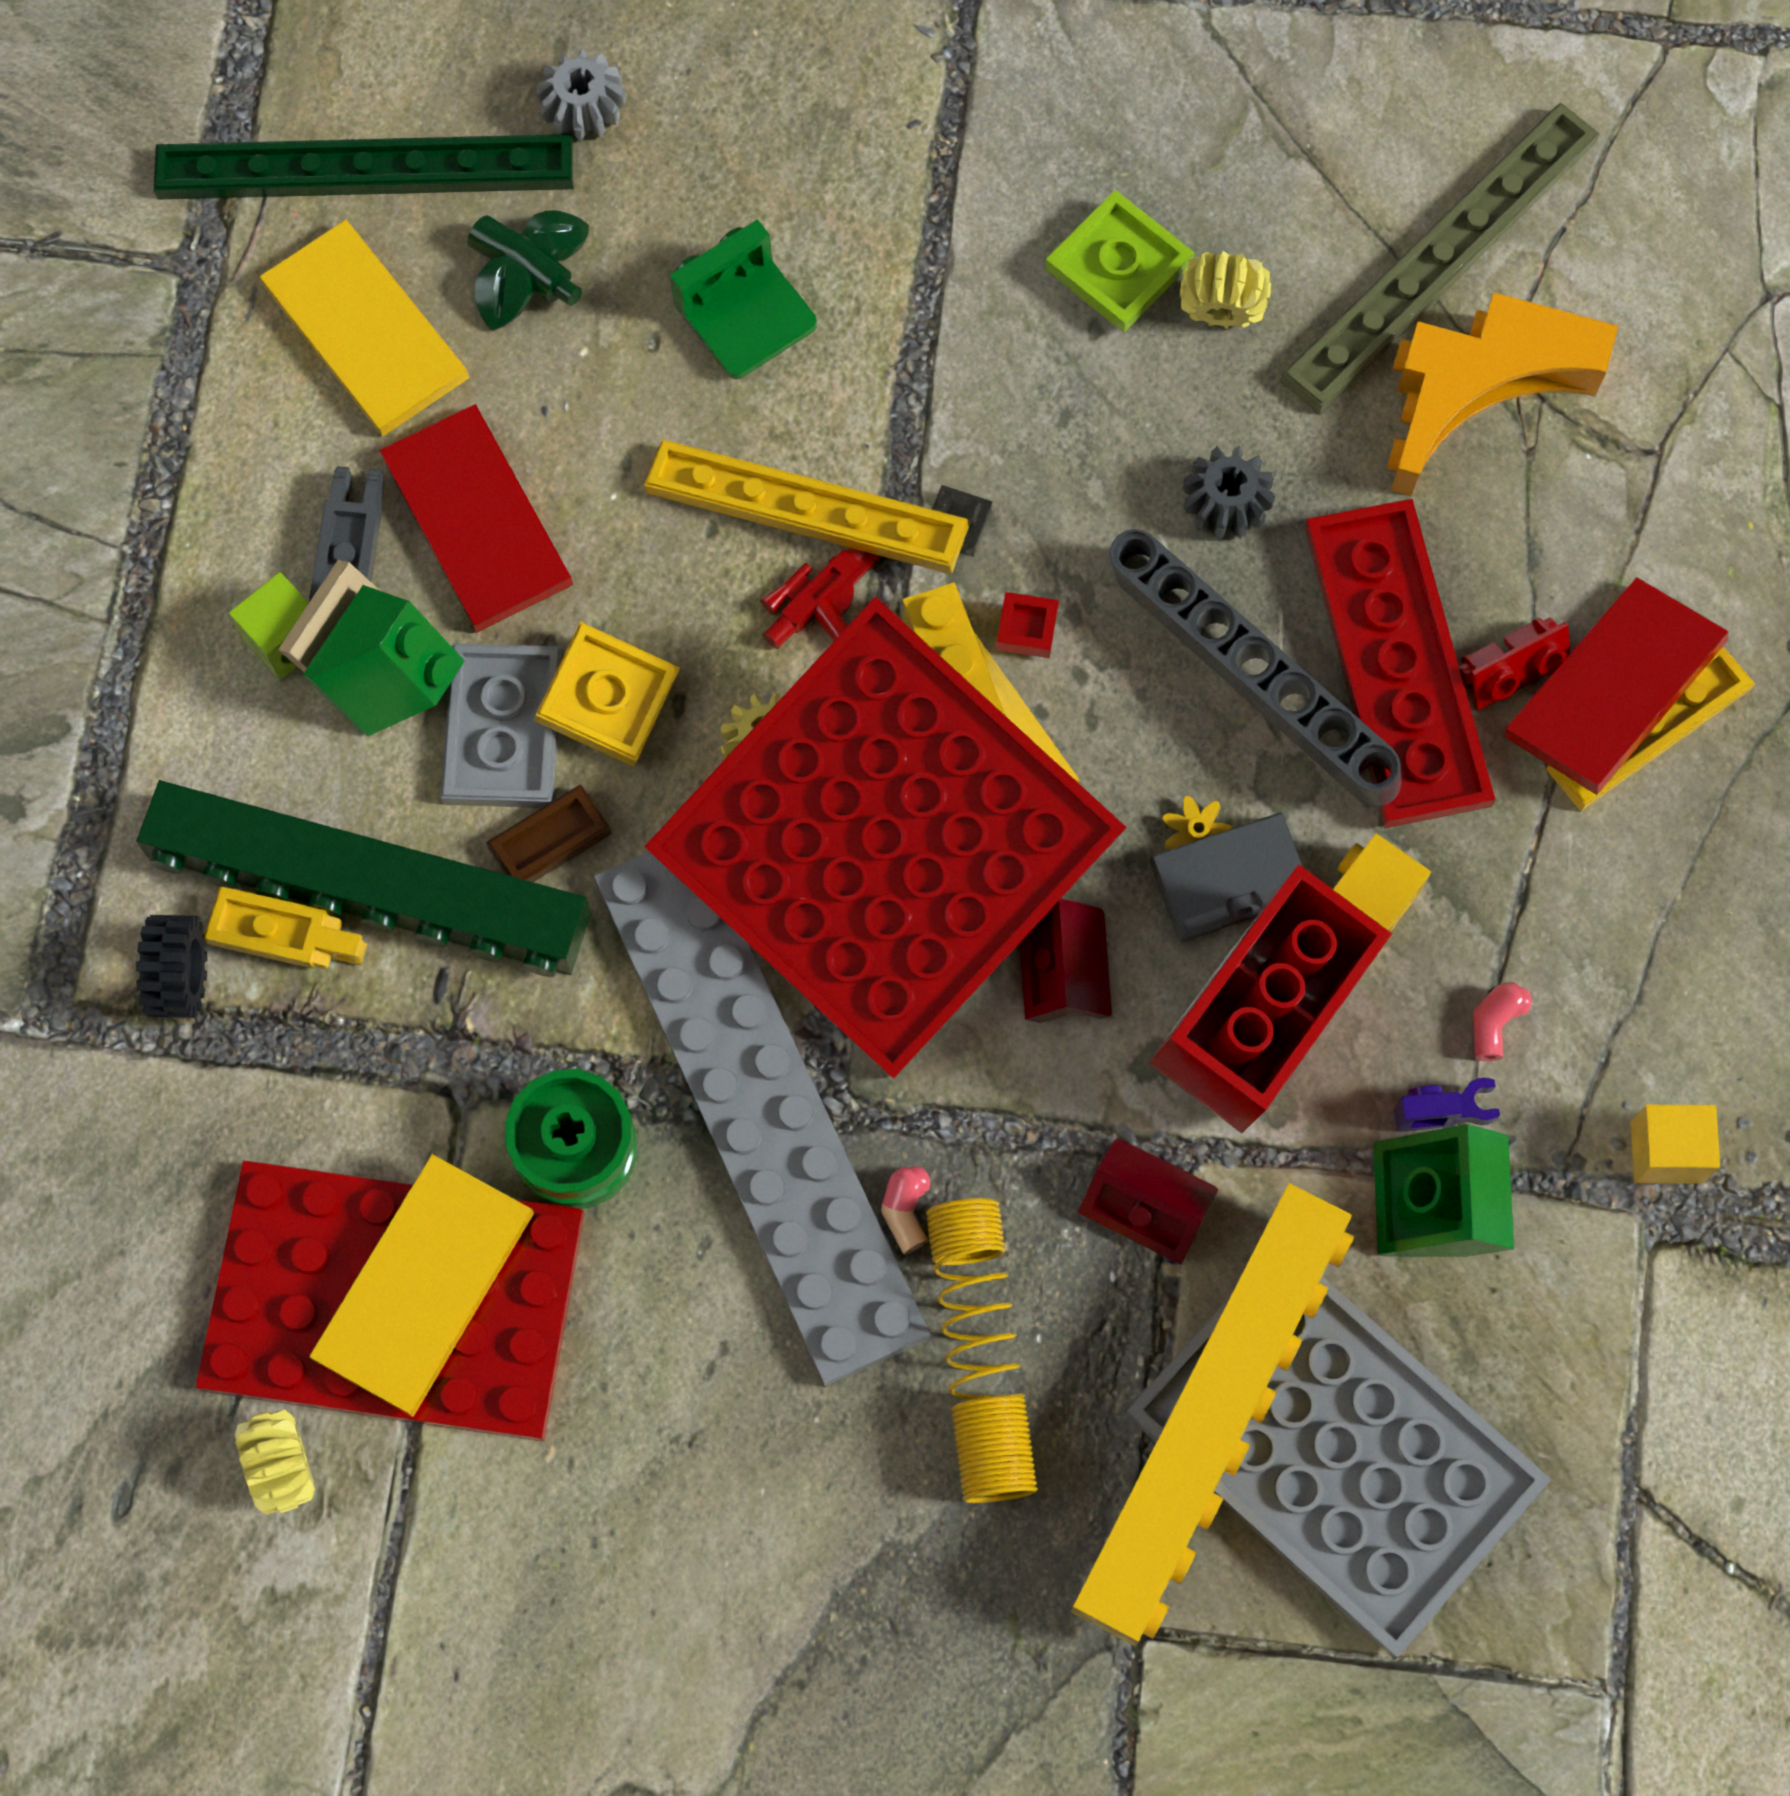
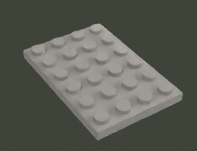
[1125,1276,1551,1659]

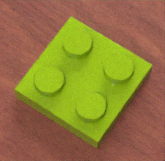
[1045,189,1195,333]

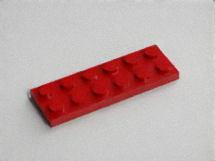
[1305,498,1496,829]

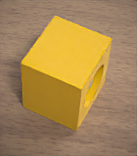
[1630,1104,1720,1184]

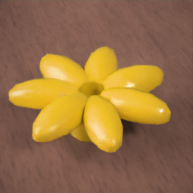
[1162,796,1233,850]

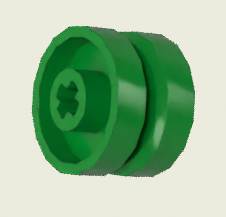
[505,1069,638,1209]

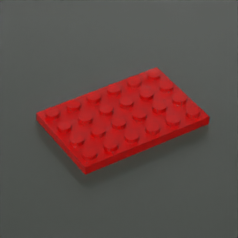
[195,1160,585,1442]

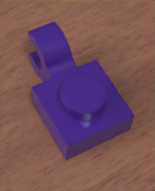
[1394,1077,1500,1132]

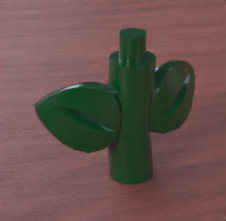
[467,210,589,331]

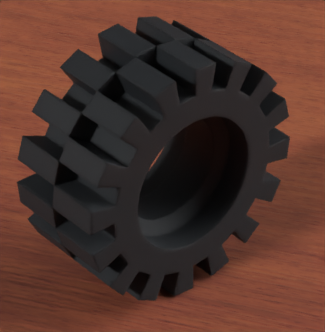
[136,915,208,1018]

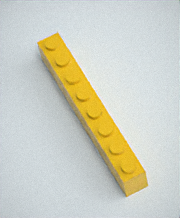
[1070,1183,1355,1647]

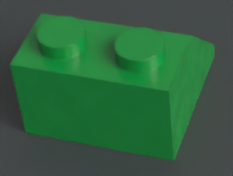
[302,585,465,736]
[1373,1124,1514,1257]

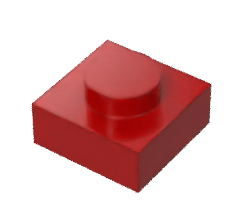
[996,592,1059,659]

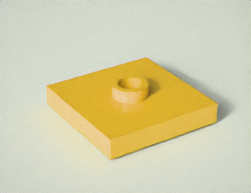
[534,621,680,767]

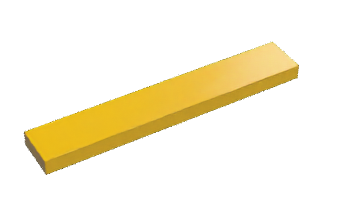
[644,439,969,575]

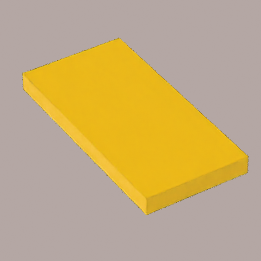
[259,219,470,437]
[309,1154,534,1417]

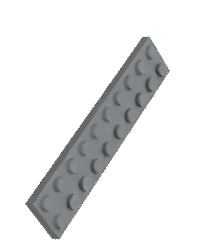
[594,852,931,1387]

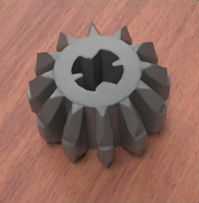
[1183,445,1275,540]

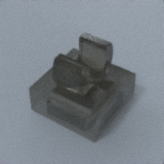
[932,485,992,557]

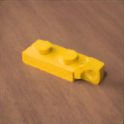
[203,886,368,969]

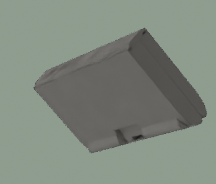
[1150,812,1303,942]

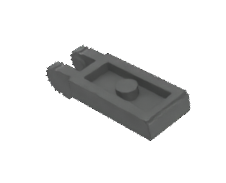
[309,466,384,601]

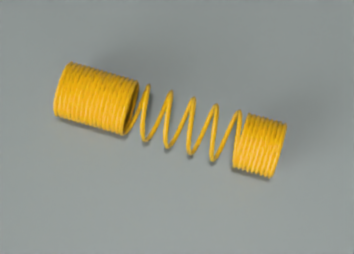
[926,1198,1038,1503]

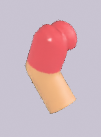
[881,1166,930,1255]

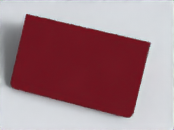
[1020,898,1112,1023]
[1077,1138,1218,1265]

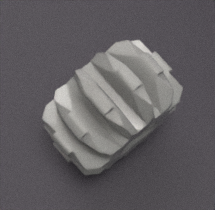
[536,48,626,142]

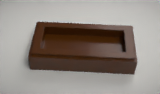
[486,784,611,882]

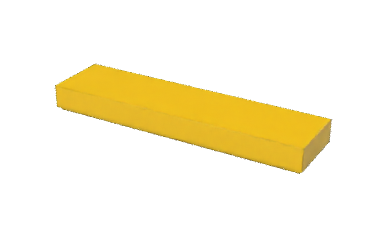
[1546,646,1755,812]

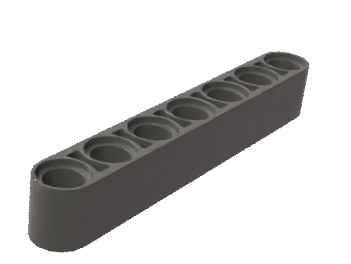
[1109,529,1402,807]

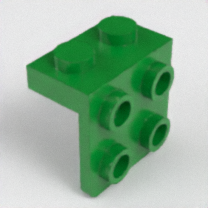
[669,219,817,379]

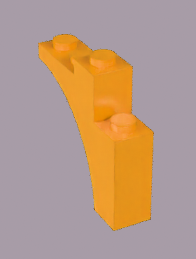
[1386,292,1619,496]

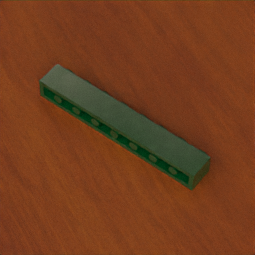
[136,780,592,977]

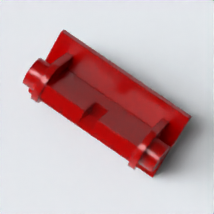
[1459,618,1570,711]

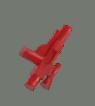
[760,548,881,649]

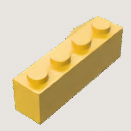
[902,582,1080,783]

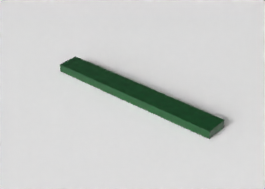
[154,134,574,200]

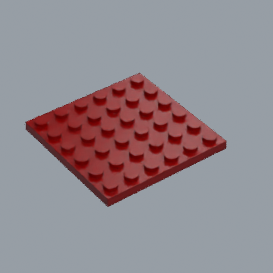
[644,596,1127,1079]

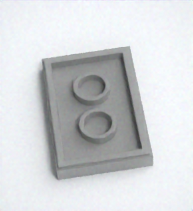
[440,643,564,808]

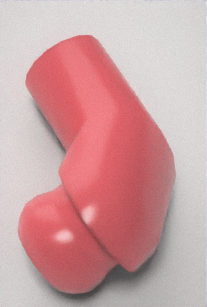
[1473,982,1532,1061]

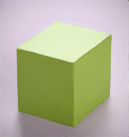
[229,572,309,681]

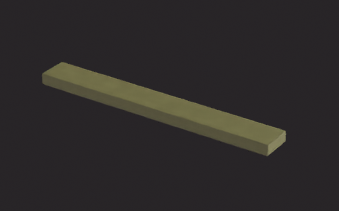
[1280,102,1600,415]

